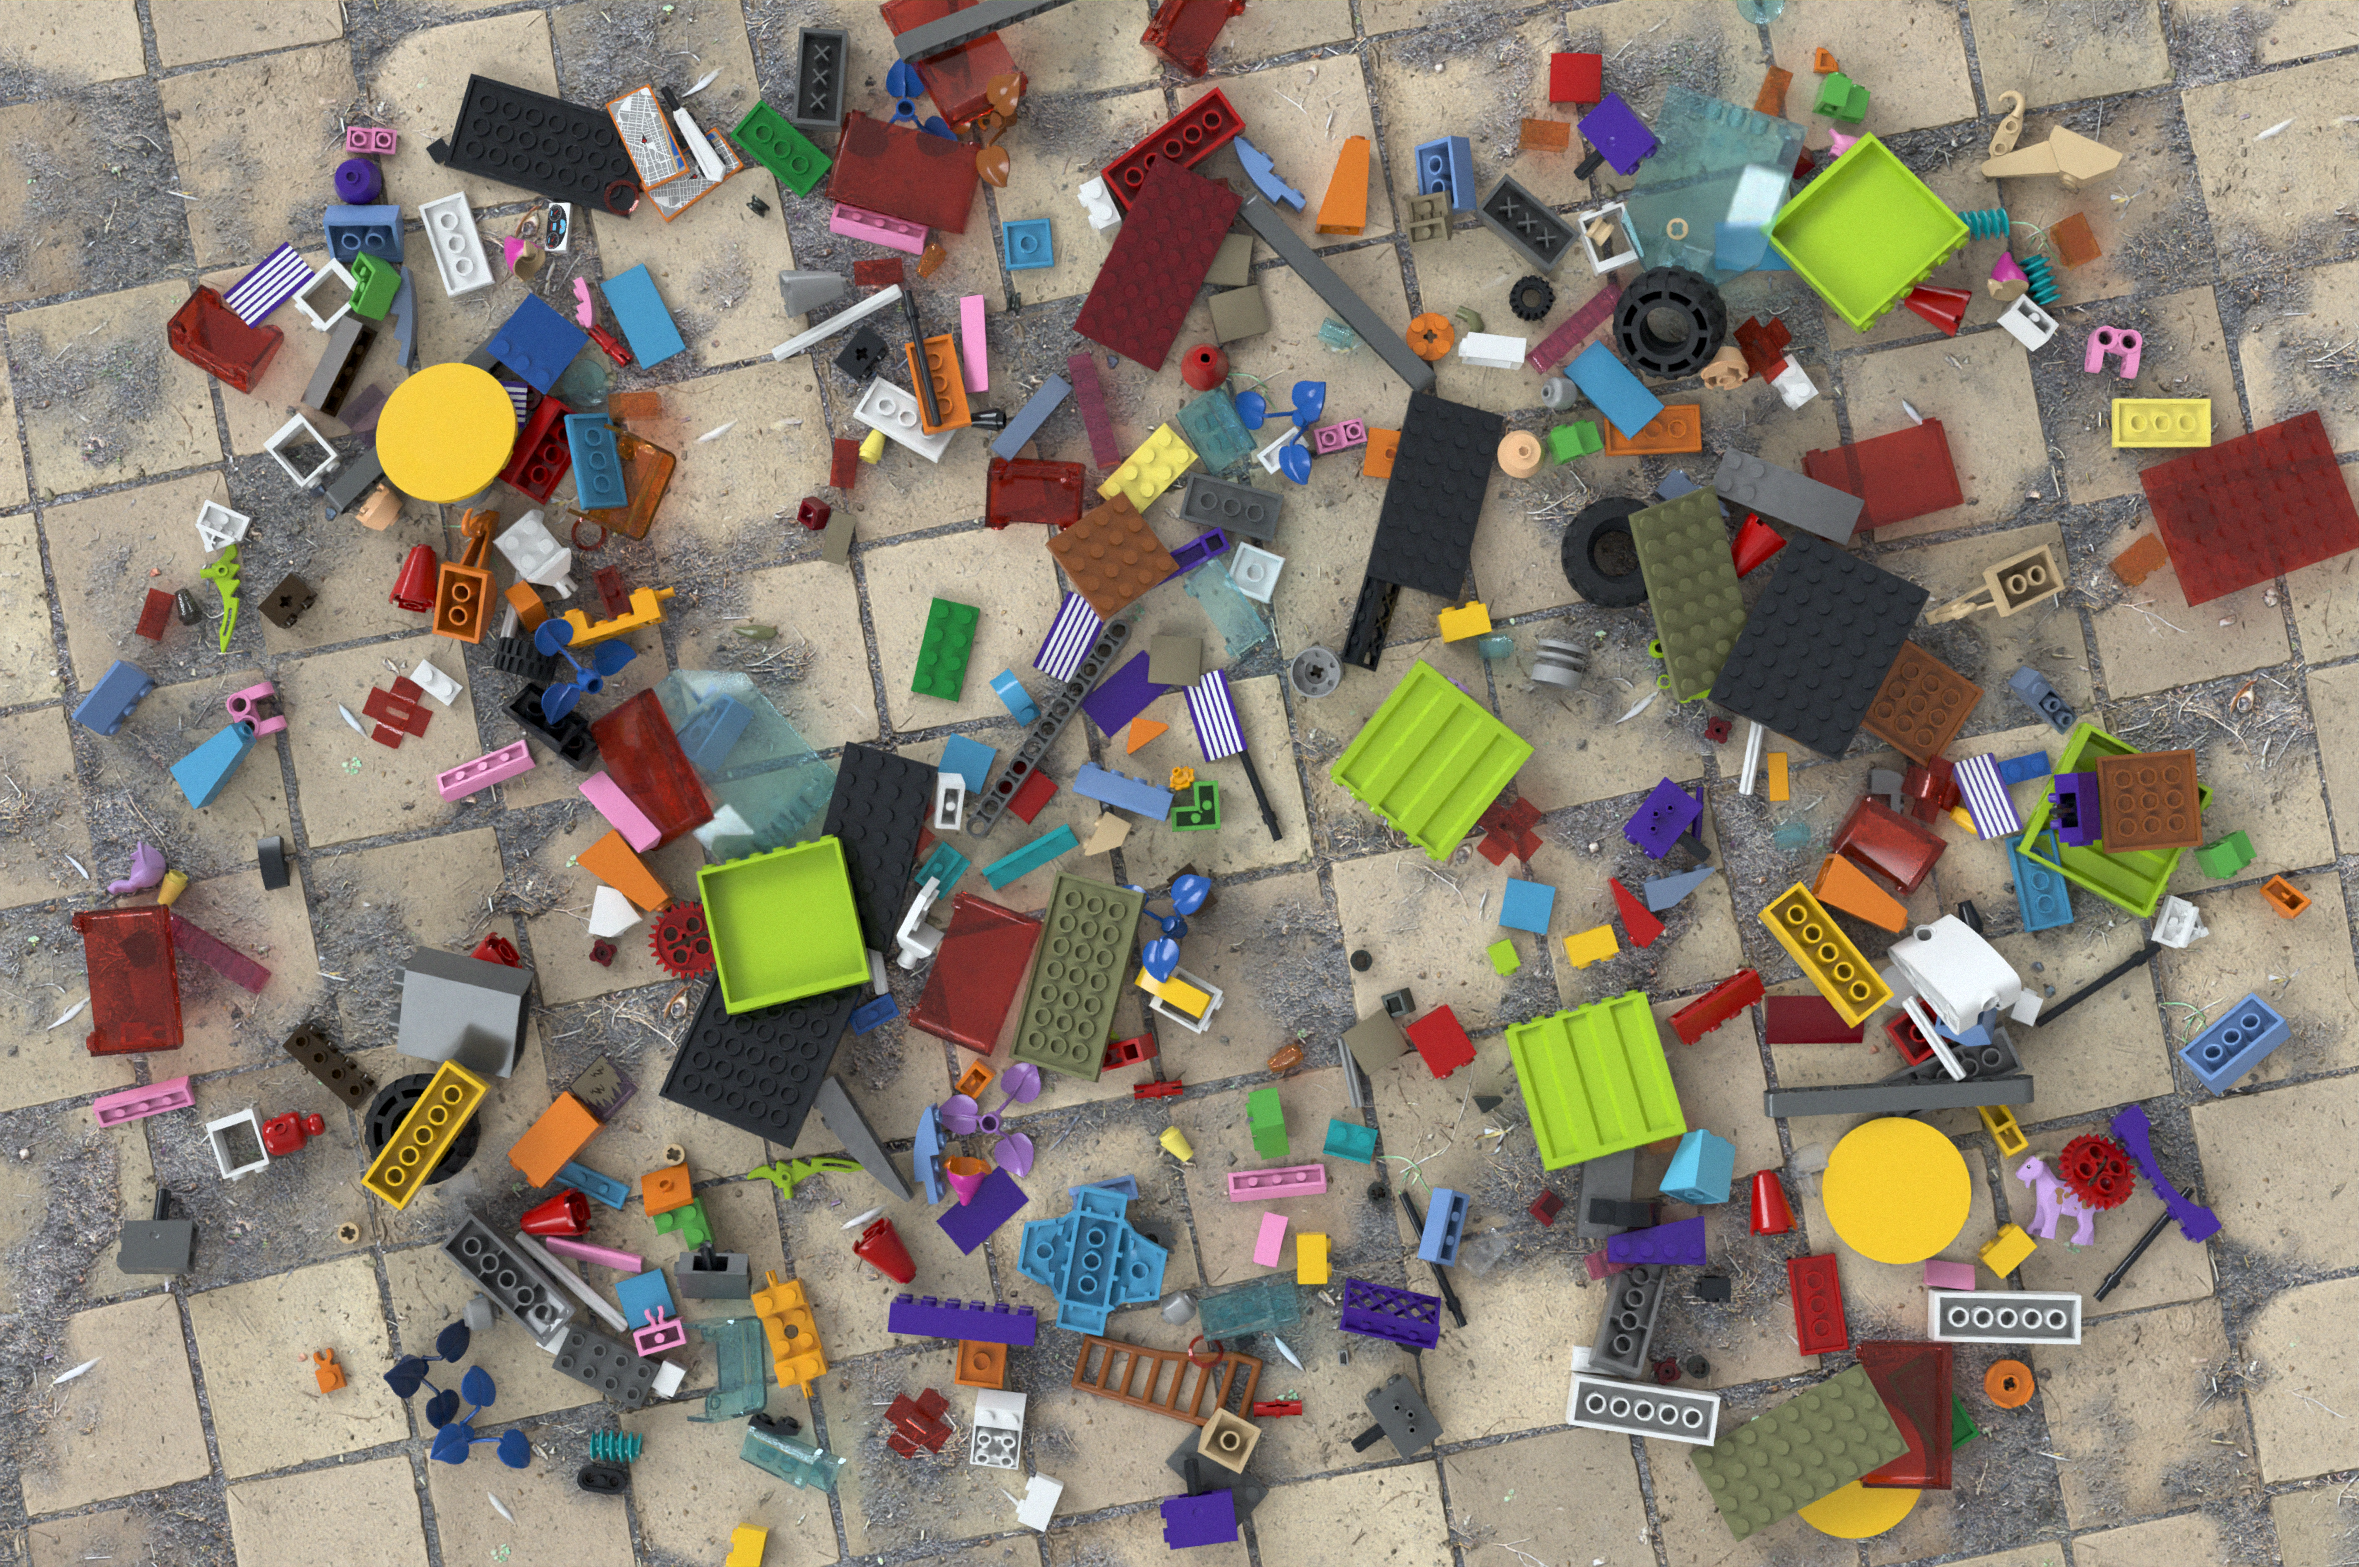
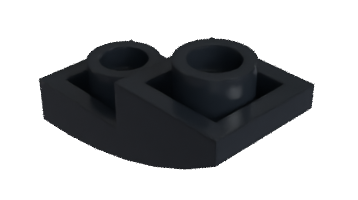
[257,835,290,891]
[747,1412,802,1436]

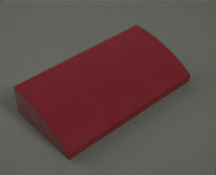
[1765,995,1864,1044]

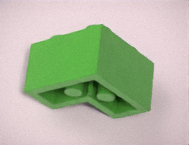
[1812,72,1871,125]
[349,251,402,321]
[1546,419,1603,467]
[1171,780,1221,832]
[2193,830,2257,880]
[1245,1087,1290,1160]
[653,1194,717,1251]

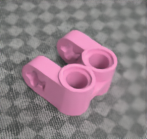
[2084,326,2142,379]
[226,681,288,740]

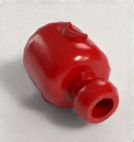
[262,1111,326,1156]

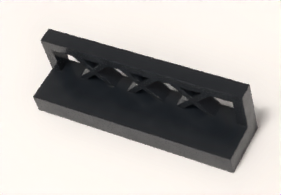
[1341,577,1401,672]

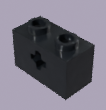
[834,325,888,384]

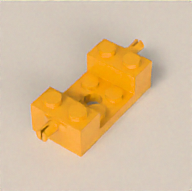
[561,587,676,649]
[751,1269,830,1398]

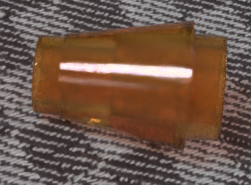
[915,242,948,279]
[1267,1043,1304,1073]

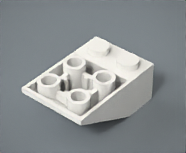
[970,1388,1027,1470]

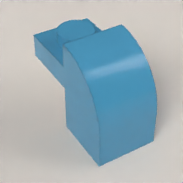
[989,668,1042,727]

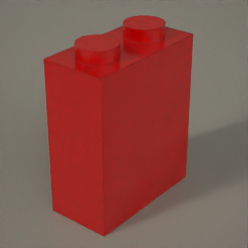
[1404,1003,1477,1080]

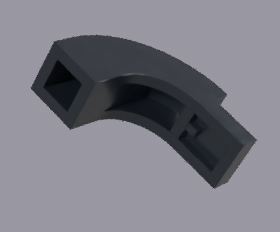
[1589,1198,1662,1227]

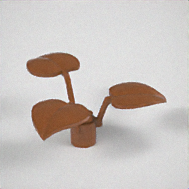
[941,73,1021,188]

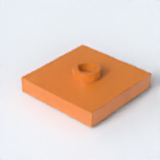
[1363,427,1401,479]
[641,1162,694,1217]
[954,1339,1008,1389]

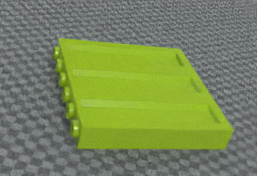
[1329,657,1535,862]
[2014,722,2214,918]
[1504,989,1688,1173]

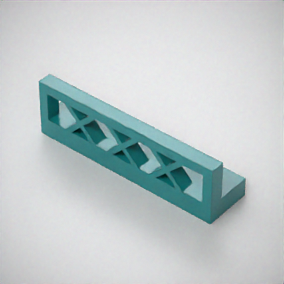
[982,823,1079,891]

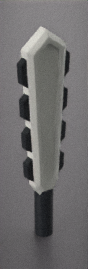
[660,86,727,182]

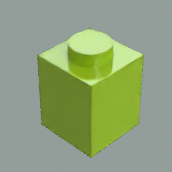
[1485,938,1521,977]

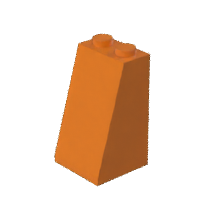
[1315,135,1370,236]
[576,829,676,913]
[1810,854,1908,933]
[507,1091,608,1189]

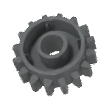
[1133,1213,1178,1262]

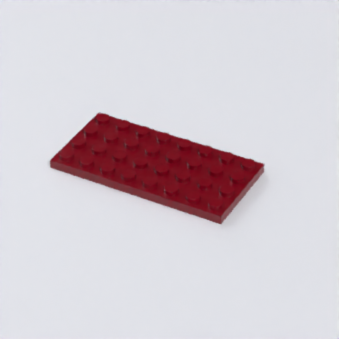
[1072,154,1243,372]

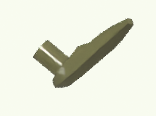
[733,625,779,640]

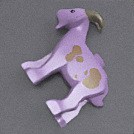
[2015,1149,2104,1246]

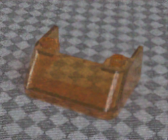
[567,423,677,542]

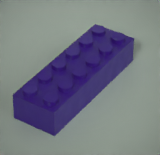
[888,1293,1039,1346]

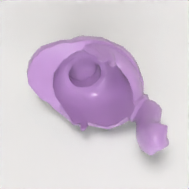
[107,841,166,895]

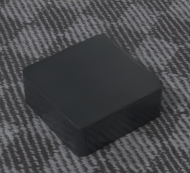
[426,138,449,165]
[1234,1335,1255,1349]

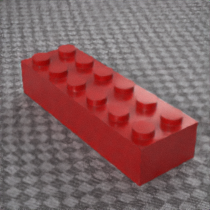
[1100,86,1246,213]

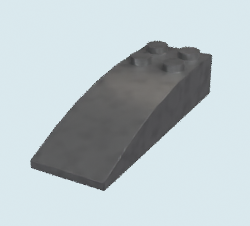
[1712,447,1865,546]
[1874,1021,2025,1119]
[812,1073,915,1202]
[1574,1148,1635,1240]
[439,1210,577,1347]
[1588,1227,1669,1379]

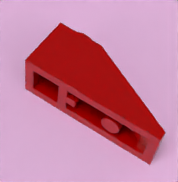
[1607,877,1666,949]
[1101,1032,1158,1073]

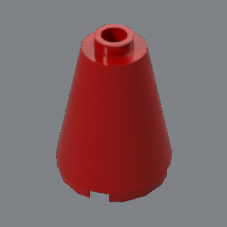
[1901,283,1972,337]
[1181,343,1229,392]
[1730,512,1788,579]
[388,544,437,613]
[469,932,522,969]
[1749,1169,1799,1237]
[520,1187,591,1236]
[852,1217,917,1284]

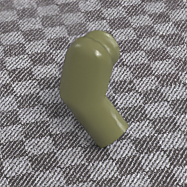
[1455,305,1485,333]

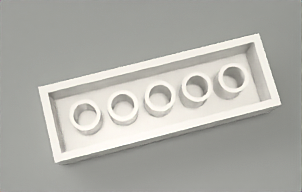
[1928,1288,2082,1345]
[1565,1371,1720,1446]

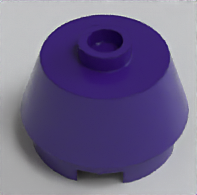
[333,158,381,205]

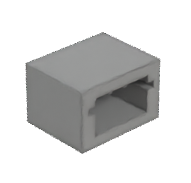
[1337,1349,1349,1367]

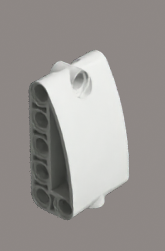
[1887,914,2021,1035]

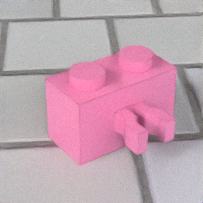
[633,1305,691,1357]

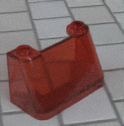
[1139,0,1247,79]
[167,284,284,394]
[985,457,1086,532]
[1828,795,1948,896]

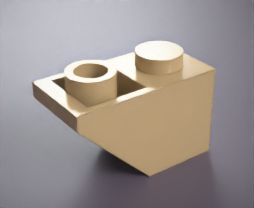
[1082,811,1132,856]

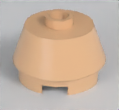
[1701,346,1749,390]
[1497,430,1545,478]
[355,483,402,532]

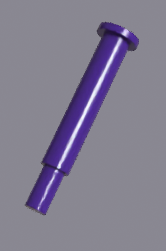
[1688,787,1704,852]

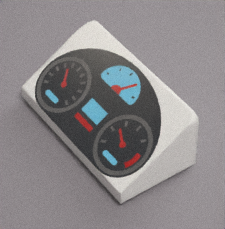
[545,203,574,254]

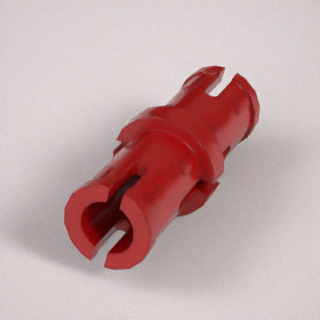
[588,324,633,368]
[1133,1079,1183,1100]
[1253,1399,1302,1419]

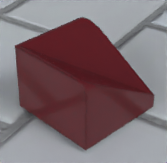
[797,497,831,531]

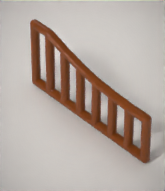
[1071,1333,1263,1427]

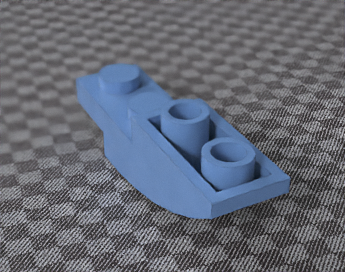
[1233,135,1307,214]
[914,1103,947,1204]

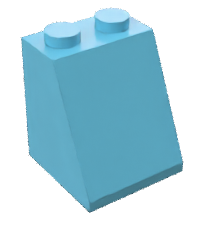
[1659,1129,1736,1206]

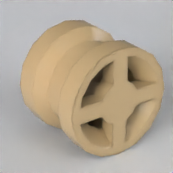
[1585,216,1615,246]

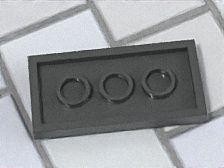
[1179,471,1284,543]
[1165,1426,1269,1527]

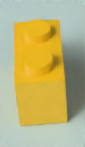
[1436,600,1492,644]
[1562,924,1620,970]
[1977,1222,2038,1279]
[1296,1232,1332,1284]
[725,1522,769,1567]

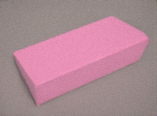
[1923,1259,1975,1291]

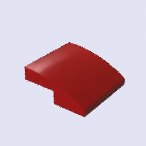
[1549,53,1603,104]
[1001,763,1059,825]

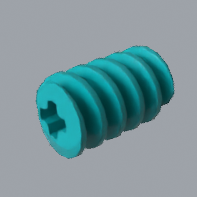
[1957,208,2010,242]
[2018,254,2062,307]
[590,1428,643,1463]

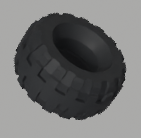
[1612,265,1728,380]
[1561,497,1649,609]
[364,1073,481,1186]

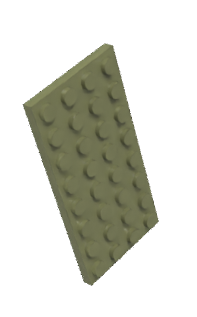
[1628,485,1748,701]
[1008,870,1147,1083]
[1689,1363,1910,1543]

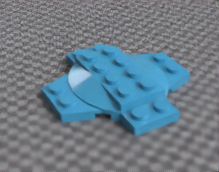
[1017,1184,1168,1337]

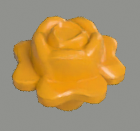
[1169,766,1195,791]

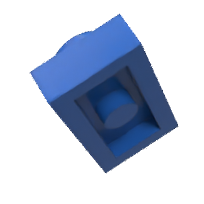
[1997,750,2052,785]
[849,993,901,1037]

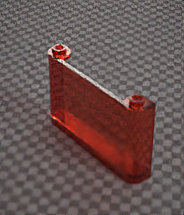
[879,0,1028,131]
[824,109,982,236]
[1800,417,1965,542]
[591,687,715,851]
[907,890,1043,1058]
[72,904,184,1057]
[1856,1339,1952,1490]

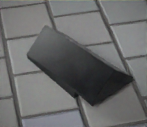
[501,682,606,772]

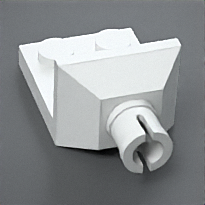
[492,510,579,599]
[896,877,944,969]

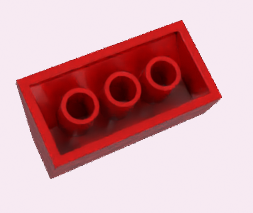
[497,394,578,506]
[1665,968,1766,1046]

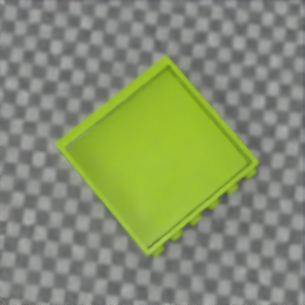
[1759,131,1970,335]
[696,834,873,1015]

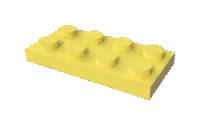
[2112,399,2211,448]
[1097,423,1198,515]

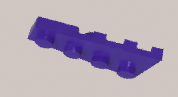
[1607,1216,1706,1266]

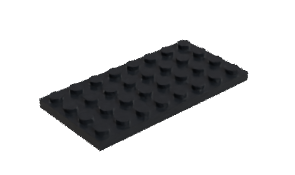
[444,73,641,220]
[1364,390,1504,602]
[821,741,939,954]

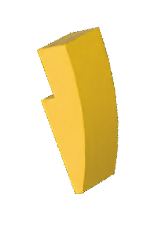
[1134,965,1213,1019]
[1975,1105,2029,1160]

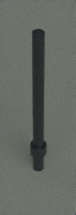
[902,290,943,427]
[1238,749,1283,842]
[2035,942,2162,1028]
[2093,1186,2194,1303]
[1399,1191,1468,1328]

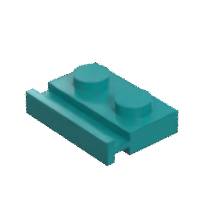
[914,841,972,901]
[1323,1119,1378,1165]

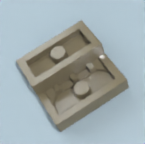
[1405,190,1453,248]
[1203,233,1253,288]
[1207,285,1269,344]
[1148,635,1203,687]
[1341,1008,1410,1076]

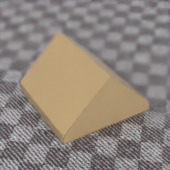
[1197,1407,1262,1474]

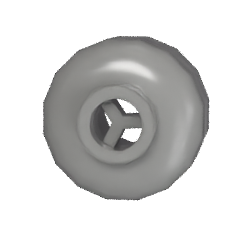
[1541,377,1578,409]
[1161,1290,1197,1326]
[462,1297,499,1331]

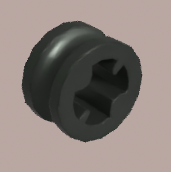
[746,195,770,218]
[1006,291,1021,314]
[1350,950,1372,972]
[1367,1182,1389,1205]
[1686,1355,1710,1379]

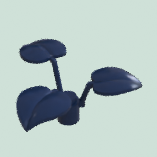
[383,1318,470,1430]

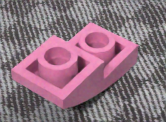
[346,126,397,155]
[573,276,596,330]
[1312,418,1367,455]
[1253,1212,1289,1268]

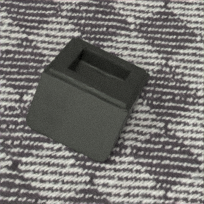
[1381,987,1416,1018]
[1472,1095,1503,1113]

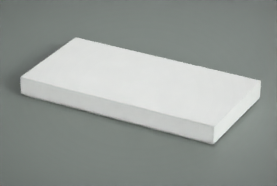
[418,191,496,298]
[853,376,959,463]

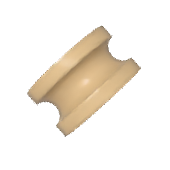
[1666,218,1689,241]
[663,1143,686,1165]
[337,1221,362,1244]

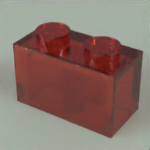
[591,564,634,620]

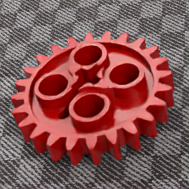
[648,901,716,979]
[2058,1133,2136,1211]

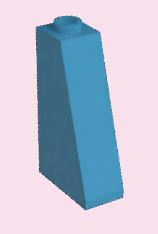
[169,721,257,810]

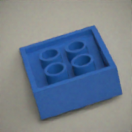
[485,293,590,395]

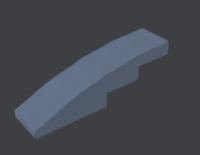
[390,266,418,370]
[990,373,1073,463]

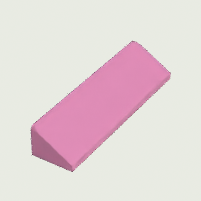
[830,203,929,255]
[960,295,989,394]
[436,739,536,802]
[579,771,662,853]
[92,1076,195,1128]
[1228,1164,1327,1202]
[546,1236,645,1274]

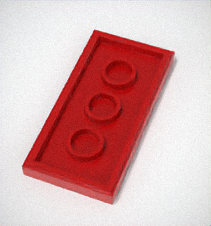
[1786,1252,1849,1356]

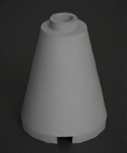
[779,270,847,318]

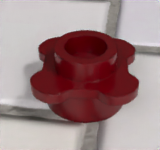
[1704,716,1732,744]
[589,939,617,967]
[1653,1357,1681,1385]

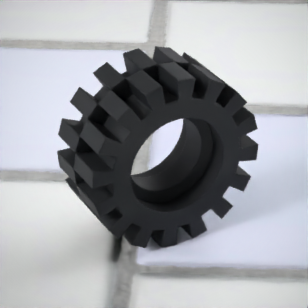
[1509,275,1554,321]

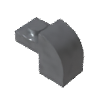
[1867,769,1910,819]

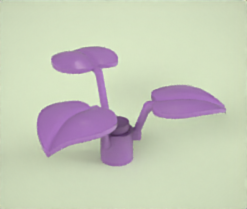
[938,1062,1041,1177]

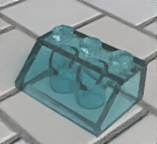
[1175,386,1259,476]

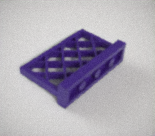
[1339,1278,1441,1350]

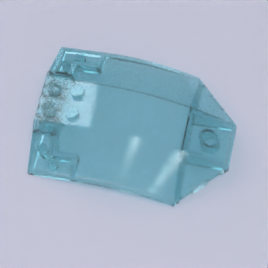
[1621,84,1809,288]
[635,669,837,865]

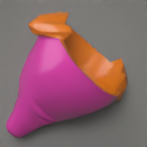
[942,1154,992,1206]

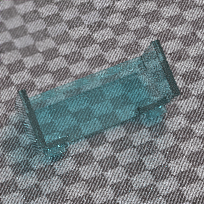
[1183,556,1271,662]
[681,1315,767,1424]

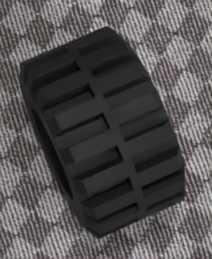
[493,637,560,683]

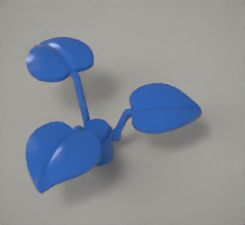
[845,58,958,158]
[1235,380,1326,485]
[535,618,637,725]
[1122,874,1212,983]
[430,1365,530,1469]

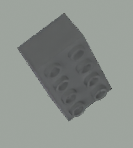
[792,27,851,133]
[1473,173,1581,276]
[551,1320,663,1410]

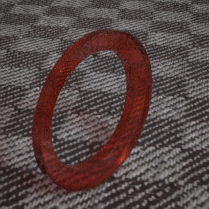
[604,180,640,215]
[571,516,607,551]
[1188,1335,1223,1368]

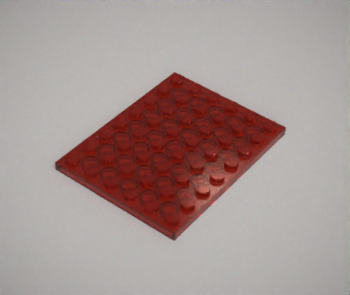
[2138,409,2359,608]

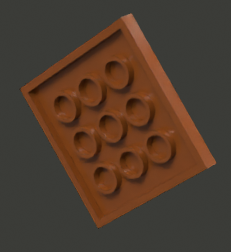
[1045,491,1180,623]
[1861,639,1985,772]
[2094,749,2203,854]

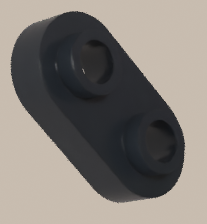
[577,1465,627,1495]

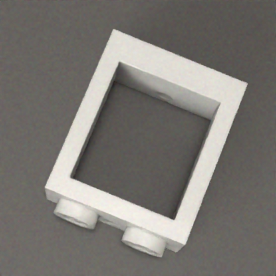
[1575,201,1644,277]
[292,257,358,335]
[1458,332,1526,370]
[263,412,343,490]
[1149,965,1225,1034]
[206,1107,276,1181]

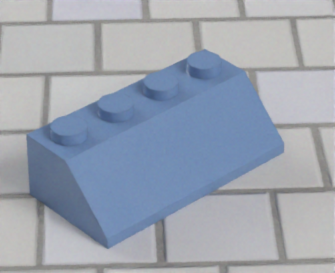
[1072,761,1174,822]
[2178,992,2291,1096]

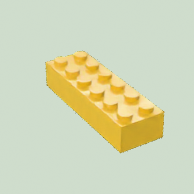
[1758,881,1895,1029]
[360,1059,493,1211]

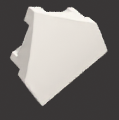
[195,499,253,553]
[588,885,643,938]
[2151,895,2209,948]

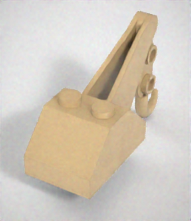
[1981,90,2123,189]
[1924,544,2065,625]

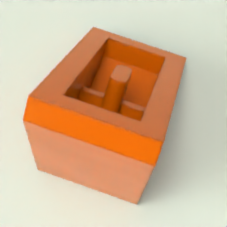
[503,579,550,633]
[1126,717,1169,755]
[2259,875,2312,919]
[955,1058,996,1100]

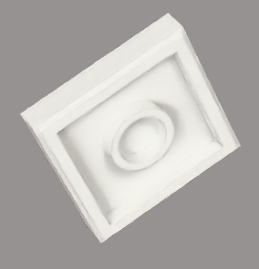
[1223,541,1286,604]

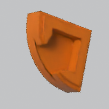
[1813,47,1839,74]

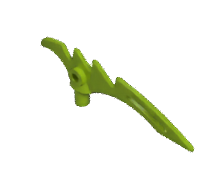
[200,544,241,653]
[747,1157,865,1199]

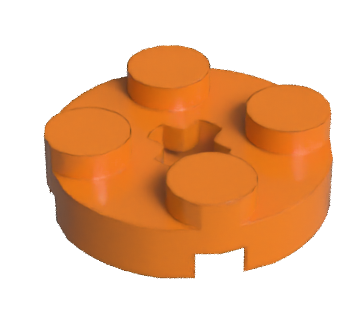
[1406,313,1454,362]
[1983,1359,2035,1409]

